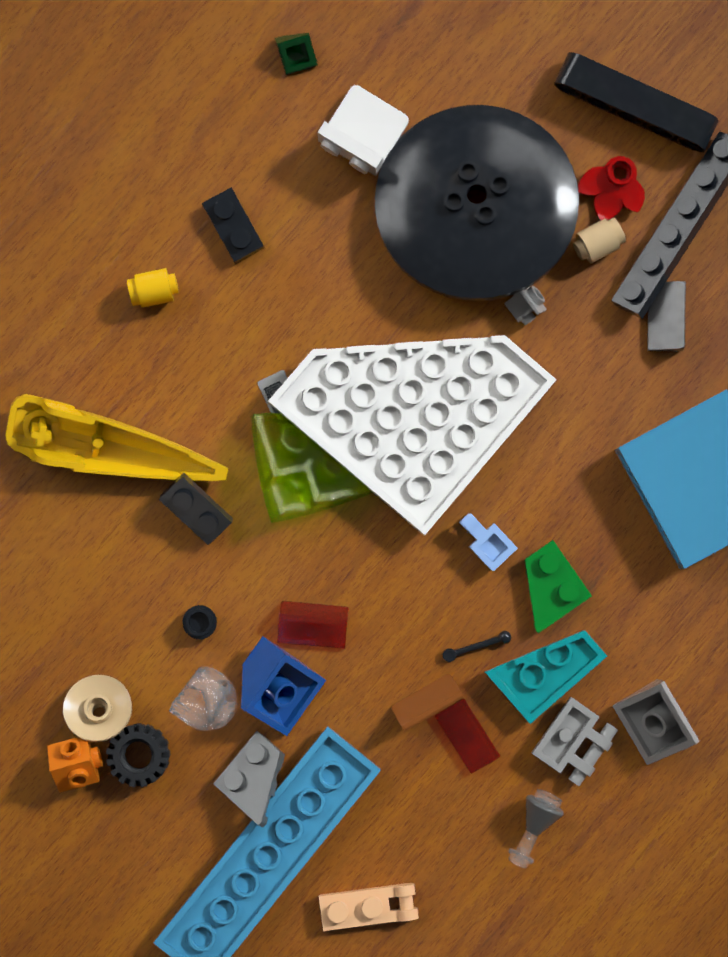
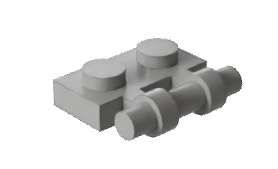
[531,697,618,786]

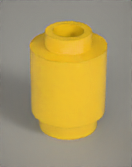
[127,268,179,308]

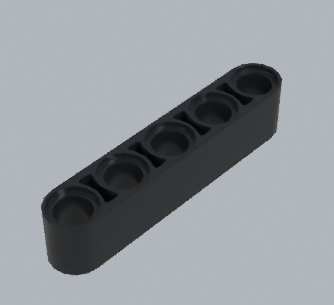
[554,52,719,153]

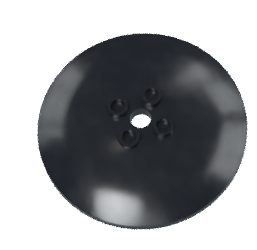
[375,105,579,301]

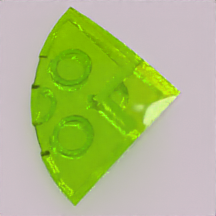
[251,413,373,523]

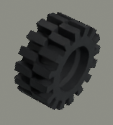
[106,723,171,787]

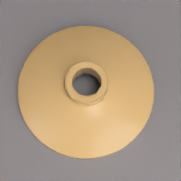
[63,675,132,742]

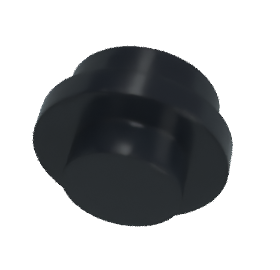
[183,605,217,639]

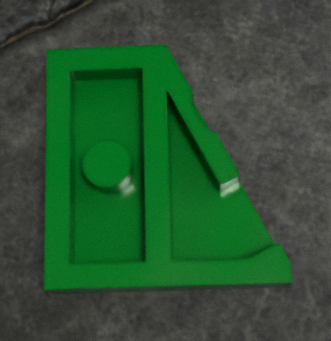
[524,540,592,634]

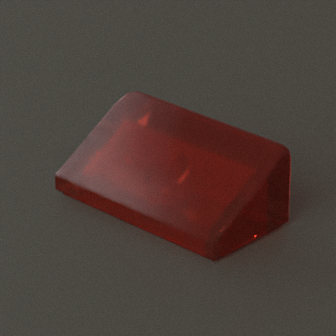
[277,601,349,649]
[434,697,501,774]

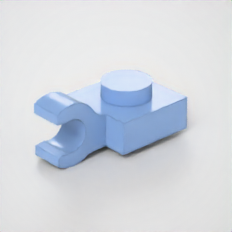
[459,513,518,572]

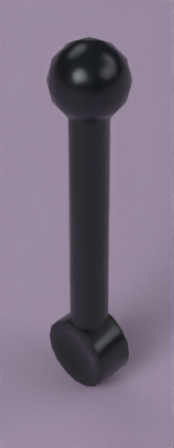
[443,631,512,662]

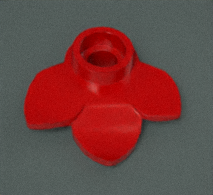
[578,156,645,220]

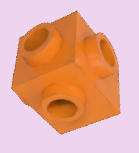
[47,737,103,793]

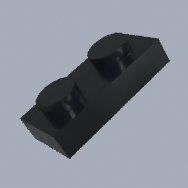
[202,187,264,264]
[159,473,233,545]

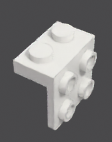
[317,85,409,176]

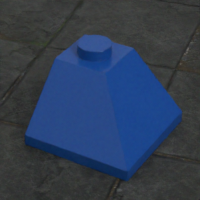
[241,636,326,736]

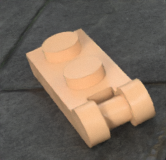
[319,883,419,931]

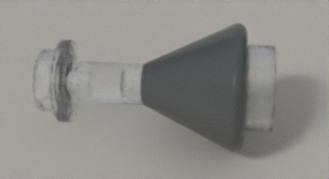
[508,789,564,868]

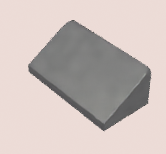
[647,281,686,351]

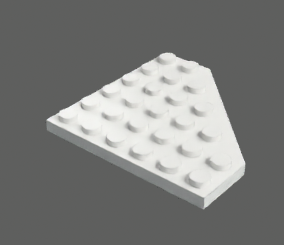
[268,335,557,536]

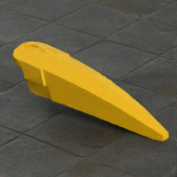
[5,394,228,481]

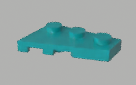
[484,630,607,724]

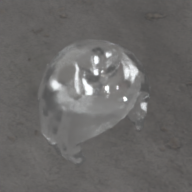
[169,666,238,731]

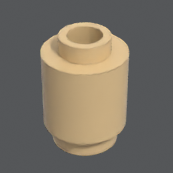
[573,218,626,264]

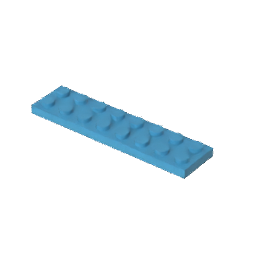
[153,726,381,957]

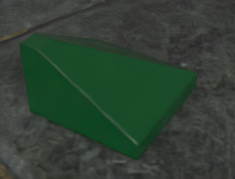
[274,32,318,75]

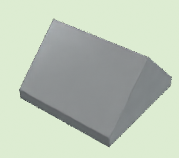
[613,679,700,765]

